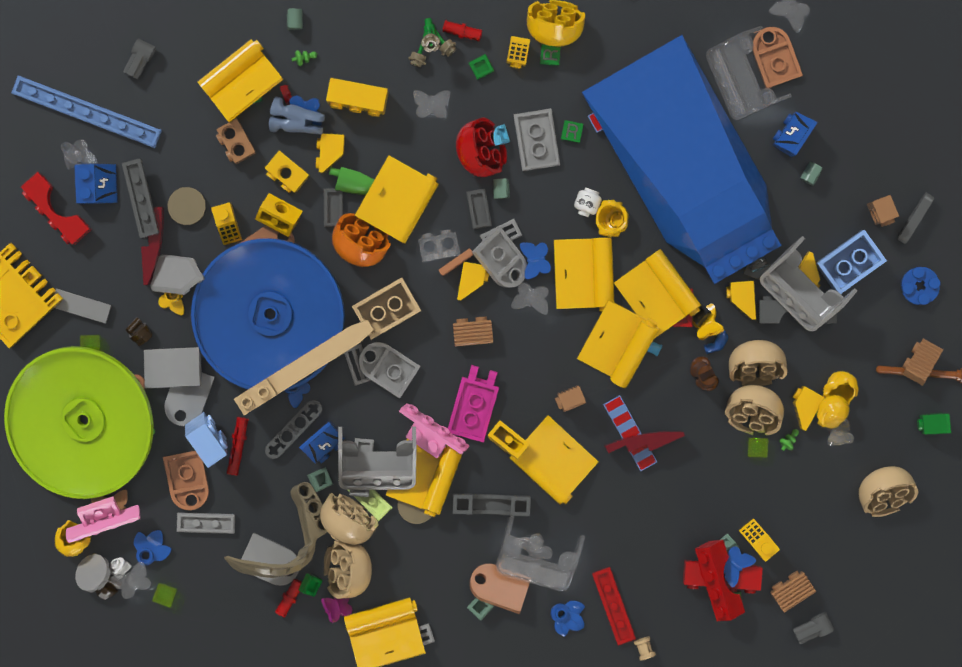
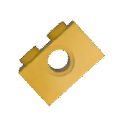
[265,151,310,194]
[255,193,303,237]

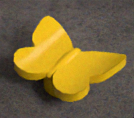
[158,293,184,315]
[692,304,724,340]

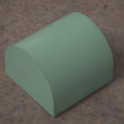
[287,8,303,30]
[800,161,822,186]
[493,178,510,199]
[307,467,333,492]
[467,598,494,621]

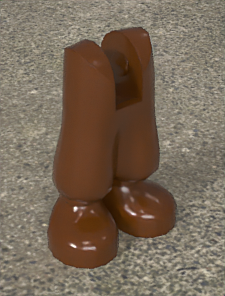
[690,356,719,391]

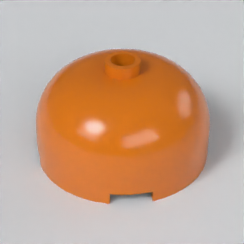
[332,213,391,267]

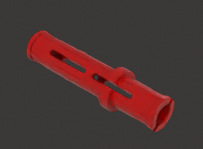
[226,417,249,476]

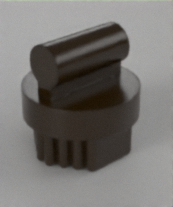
[125,317,152,346]
[95,575,122,600]

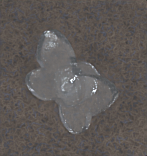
[769,0,810,32]
[413,90,450,118]
[61,140,97,169]
[511,283,549,315]
[824,419,854,445]
[514,534,553,568]
[110,561,151,599]

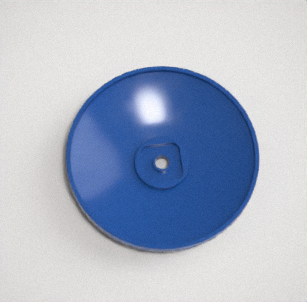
[191,238,345,391]

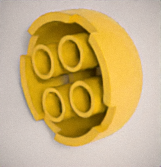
[527,0,585,47]

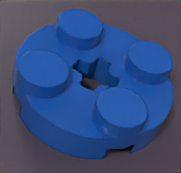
[901,267,940,305]

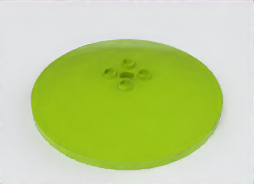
[4,346,154,499]

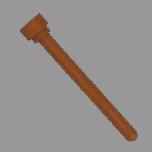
[876,366,962,383]

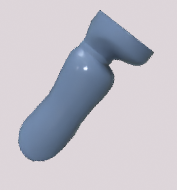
[269,96,325,134]

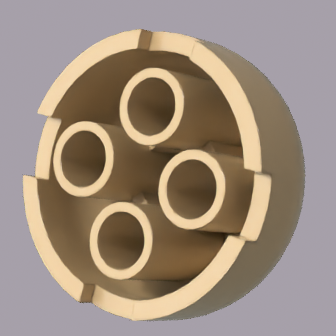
[729,340,787,386]
[725,385,784,436]
[859,466,919,517]
[320,493,378,545]
[324,541,372,599]

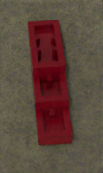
[141,207,164,285]
[604,431,685,453]

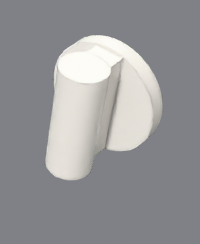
[109,557,132,580]

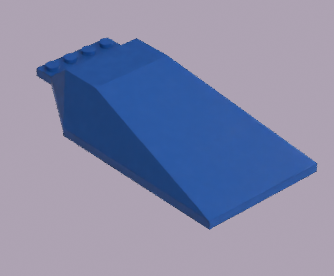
[581,35,782,284]

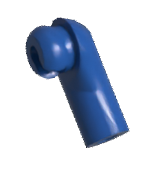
[704,330,728,354]

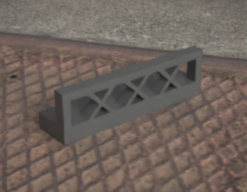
[122,159,160,239]

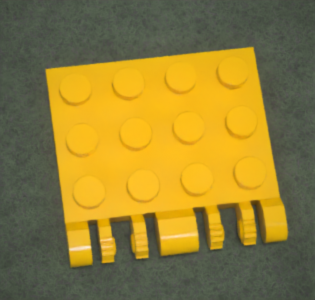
[0,243,63,349]

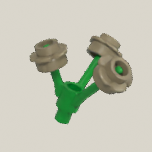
[408,18,456,68]

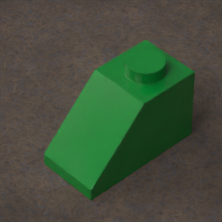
[917,413,951,434]

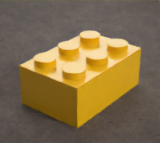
[326,78,389,117]

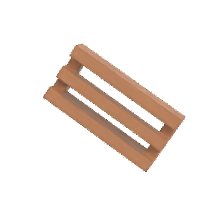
[439,248,473,276]

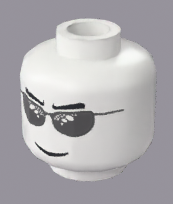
[574,188,602,217]

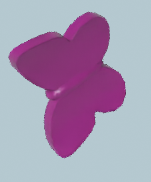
[321,598,352,623]

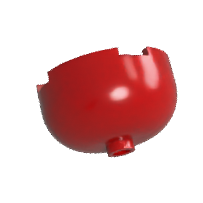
[456,118,507,177]

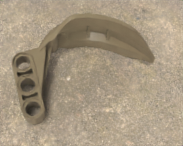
[224,482,327,578]

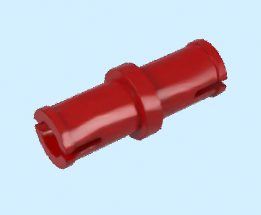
[442,20,483,42]
[275,578,302,617]

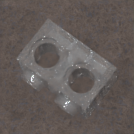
[418,229,460,262]

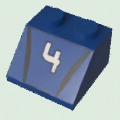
[772,112,817,158]
[75,164,118,204]
[299,421,345,464]

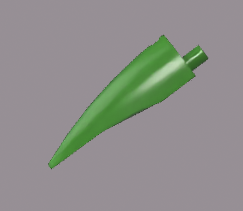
[329,167,383,195]

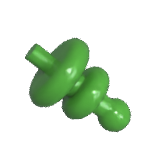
[291,50,317,66]
[780,429,799,451]

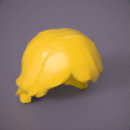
[823,371,858,405]
[817,395,850,428]
[55,520,92,557]

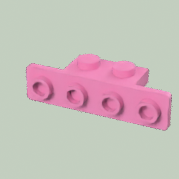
[399,403,469,458]
[66,497,140,543]

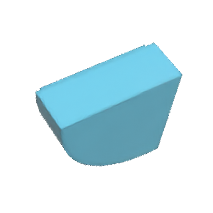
[493,124,510,146]

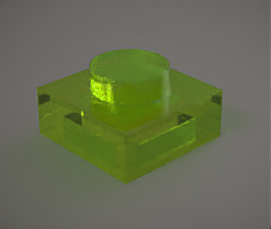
[80,335,101,351]
[747,437,768,458]
[152,582,177,607]

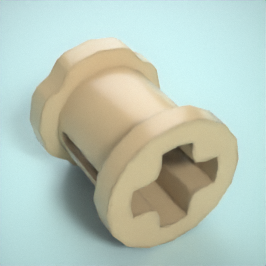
[634,636,656,660]

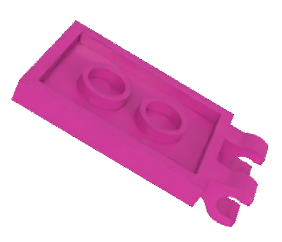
[448,365,499,443]

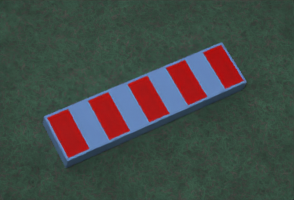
[603,395,657,471]

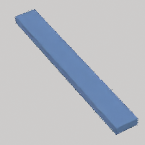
[11,76,162,148]

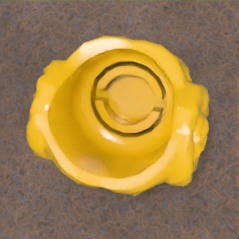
[596,200,629,237]

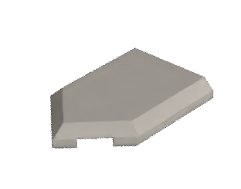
[150,254,205,295]

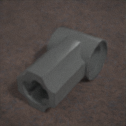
[123,38,156,79]
[793,612,834,644]

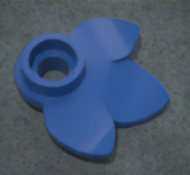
[134,530,171,565]
[551,600,585,637]

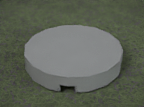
[75,554,110,593]

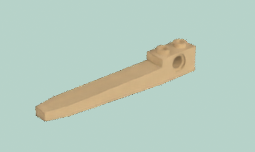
[234,319,374,415]

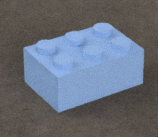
[816,230,887,294]
[185,412,228,468]

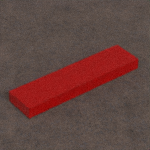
[592,567,636,646]

